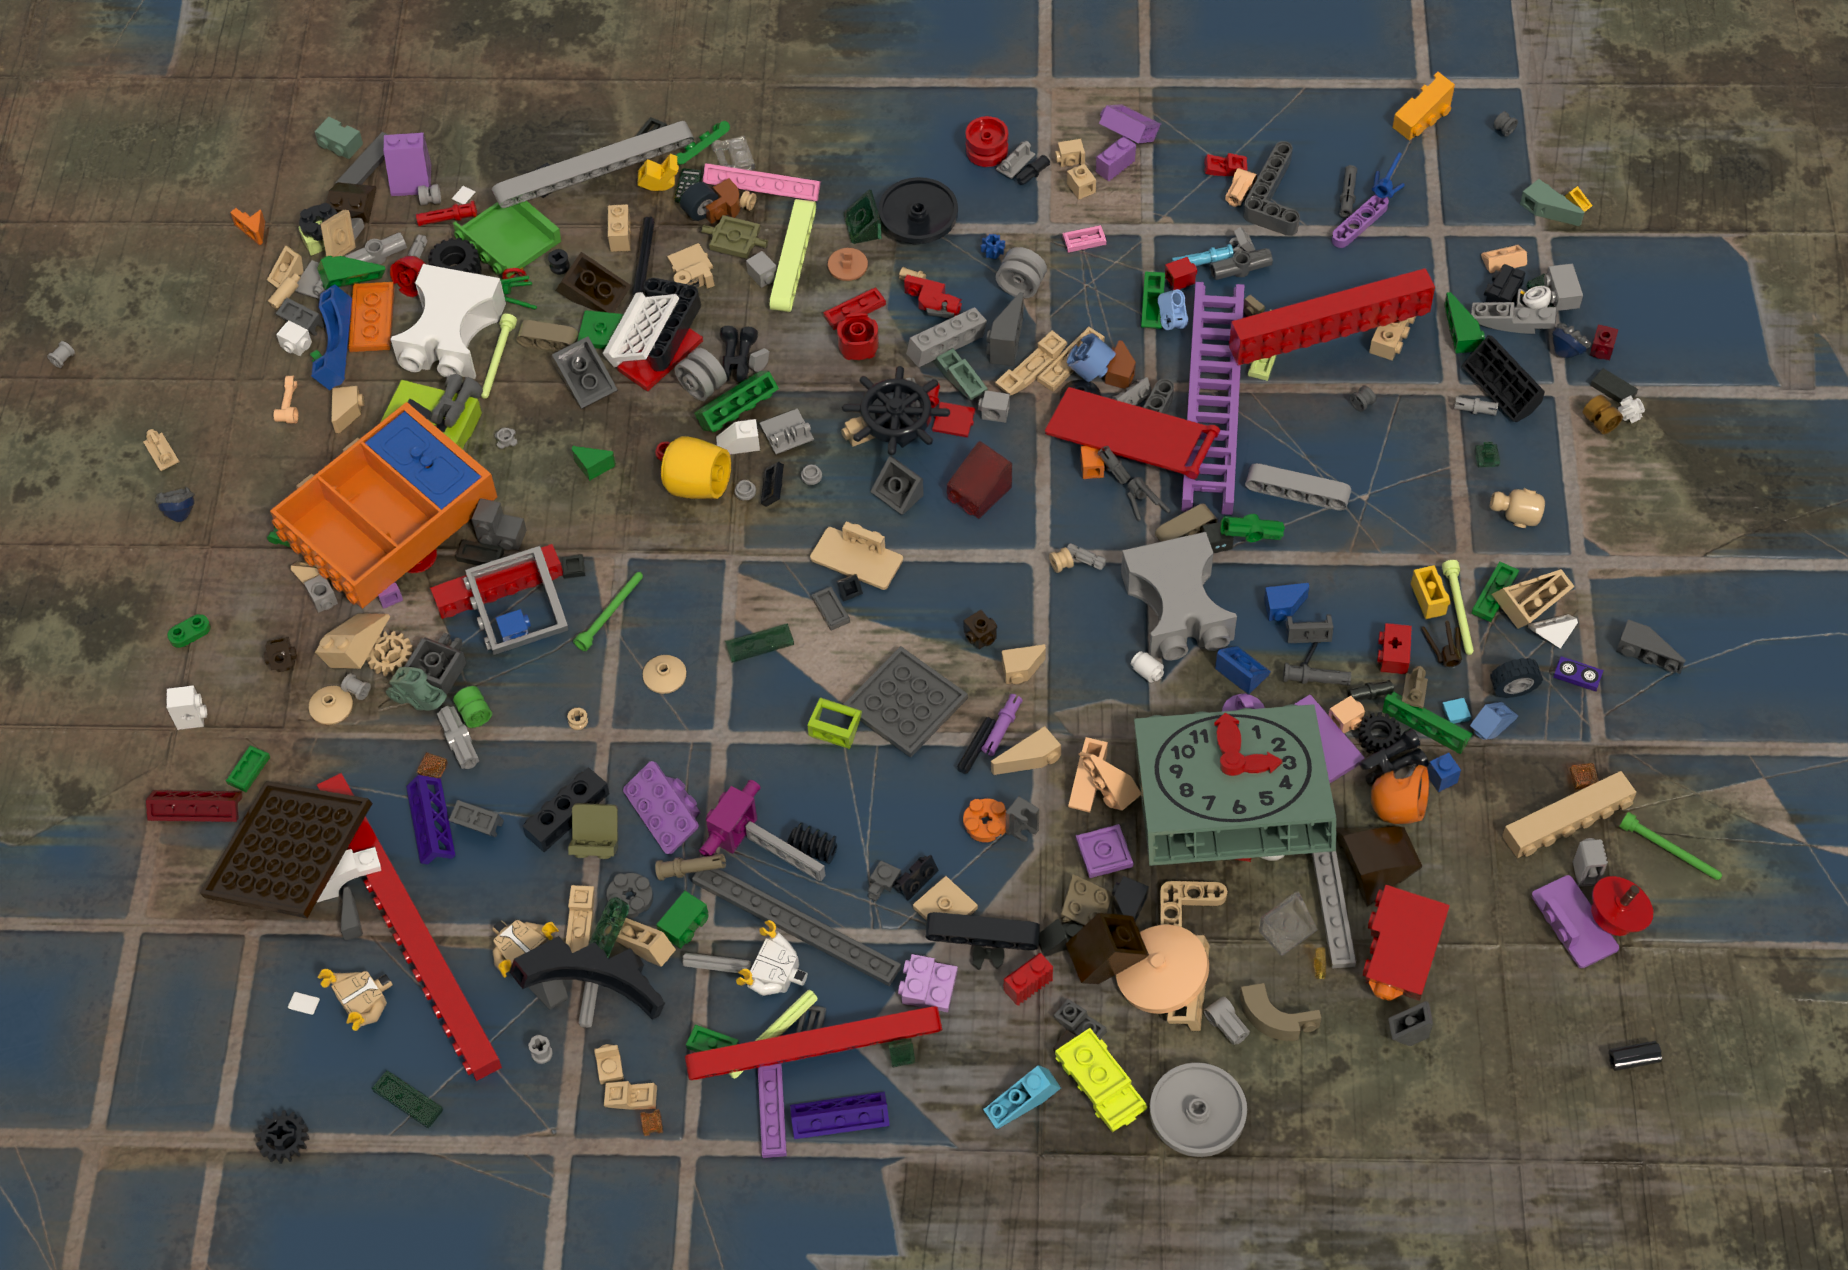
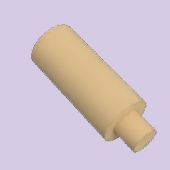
[267,273,301,310]

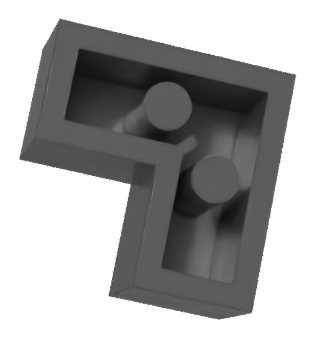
[472,498,527,551]

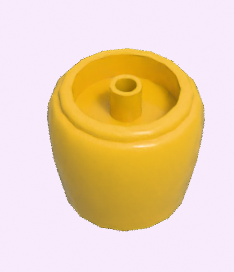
[661,436,731,499]

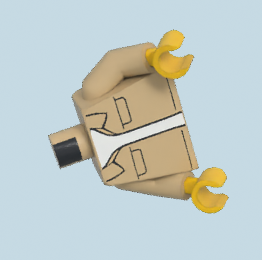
[493,920,559,978]
[318,969,393,1031]

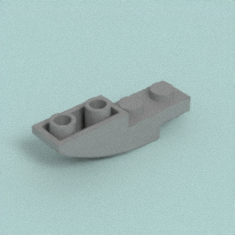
[1471,302,1557,334]

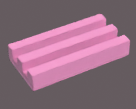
[1062,225,1106,253]

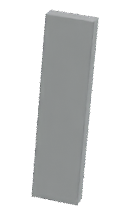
[745,821,826,882]

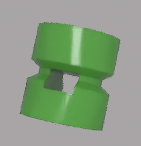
[453,686,492,728]

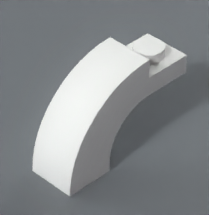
[317,847,381,902]

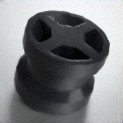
[548,249,570,275]

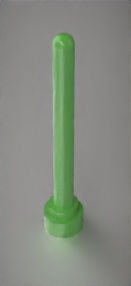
[573,572,643,652]
[1619,812,1722,880]

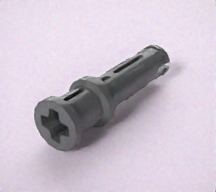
[1283,663,1351,686]

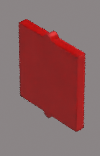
[932,402,975,438]

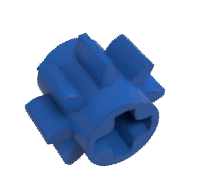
[981,234,1005,259]

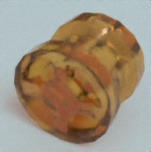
[640,1109,664,1136]

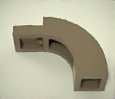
[1239,983,1321,1041]

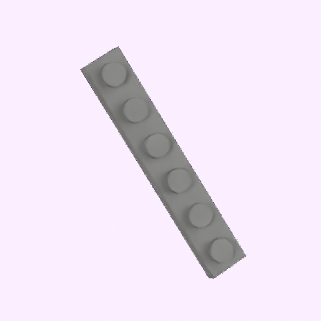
[1312,851,1356,969]

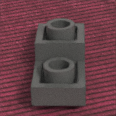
[1054,999,1107,1040]

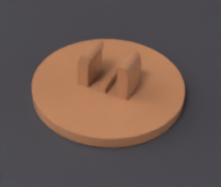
[828,248,868,281]

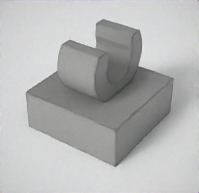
[1229,227,1256,253]

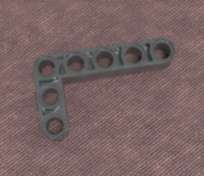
[1243,141,1300,236]

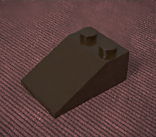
[555,252,632,313]

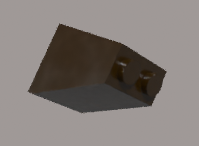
[1066,913,1149,984]

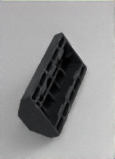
[1461,335,1545,422]

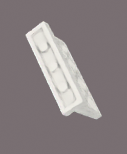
[603,292,679,367]

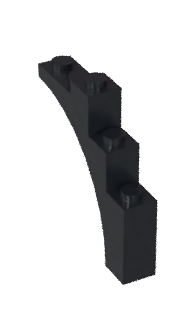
[509,936,665,1020]

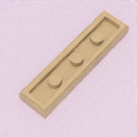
[1037,327,1105,392]

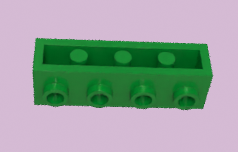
[694,371,779,432]

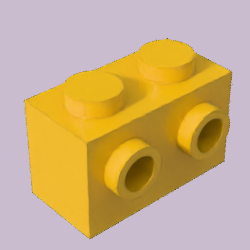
[1411,565,1450,619]

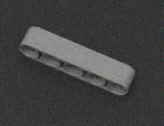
[1245,463,1351,511]

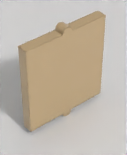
[667,243,713,273]

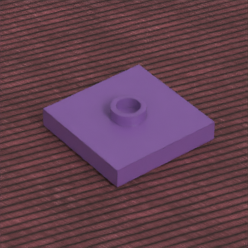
[1076,824,1133,878]

